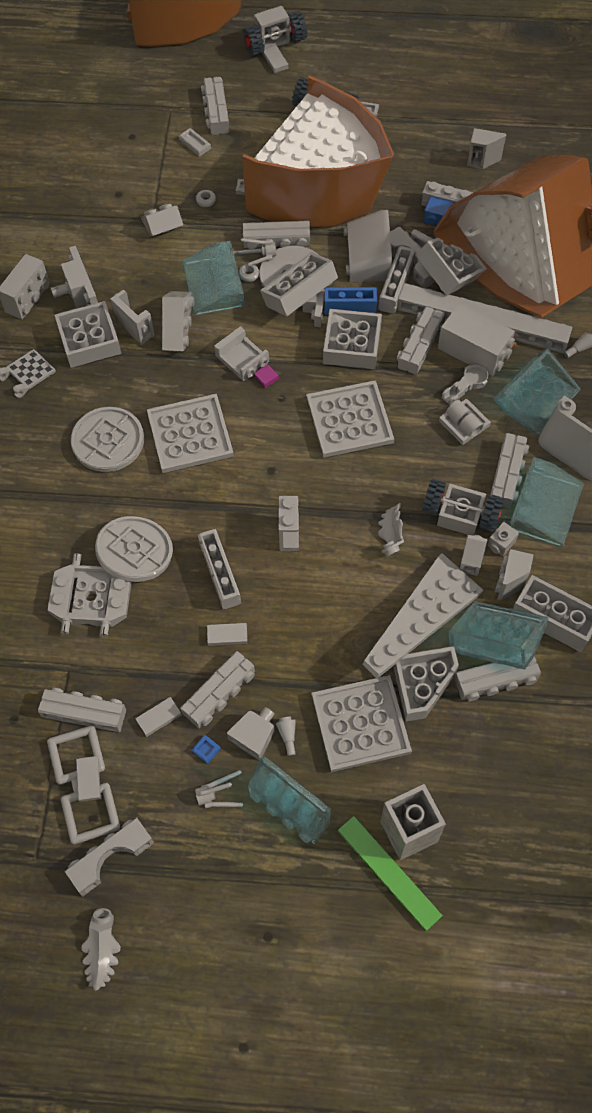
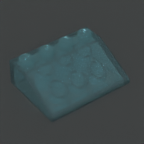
[183,241,244,315]
[493,349,581,435]
[509,457,584,547]
[449,601,548,670]
[248,755,331,844]

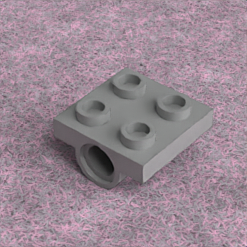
[439,399,491,445]

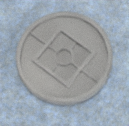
[260,246,318,288]
[71,407,144,472]
[95,516,173,582]

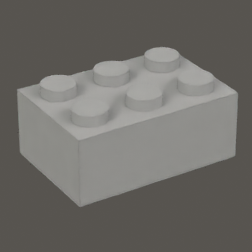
[0,254,50,319]

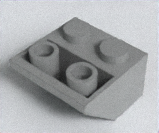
[467,128,506,169]
[140,203,183,236]
[495,549,534,601]

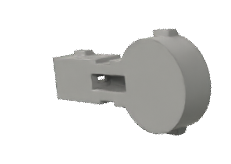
[441,364,488,405]

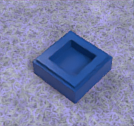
[192,735,221,765]

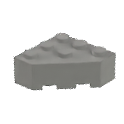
[416,238,487,296]
[162,291,194,351]
[393,646,458,721]

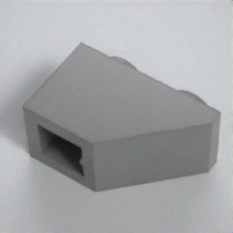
[460,535,487,576]

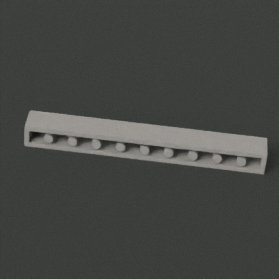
[397,283,572,353]

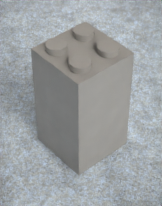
[438,303,515,377]
[380,784,446,861]

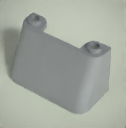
[344,210,392,282]
[538,395,592,481]

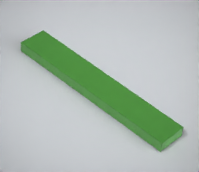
[338,816,443,931]

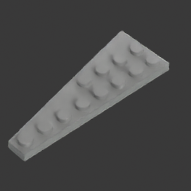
[363,553,484,678]

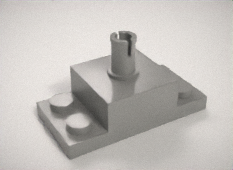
[51,246,98,309]

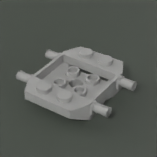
[48,553,132,637]

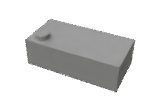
[260,252,338,316]
[510,575,592,653]

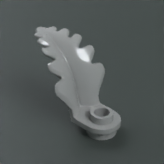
[378,503,404,557]
[81,908,121,991]

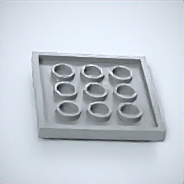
[306,380,394,458]
[147,394,234,473]
[312,675,412,772]

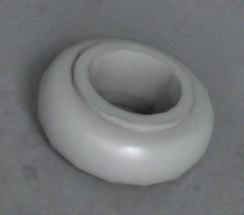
[196,190,216,207]
[239,264,259,282]

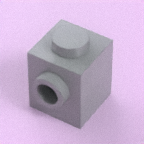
[488,522,519,556]

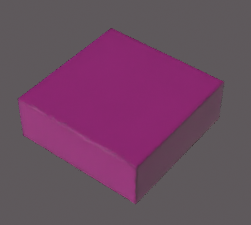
[254,364,279,388]

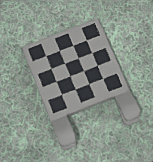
[0,349,56,398]

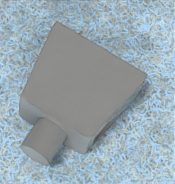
[227,707,274,760]

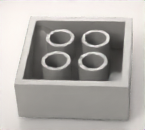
[55,301,121,368]
[323,309,382,369]

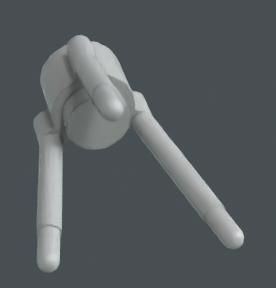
[238,238,276,266]
[195,770,243,808]

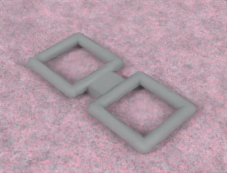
[47,725,120,844]

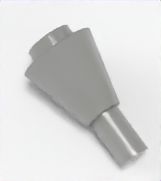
[564,332,592,358]
[276,717,296,756]

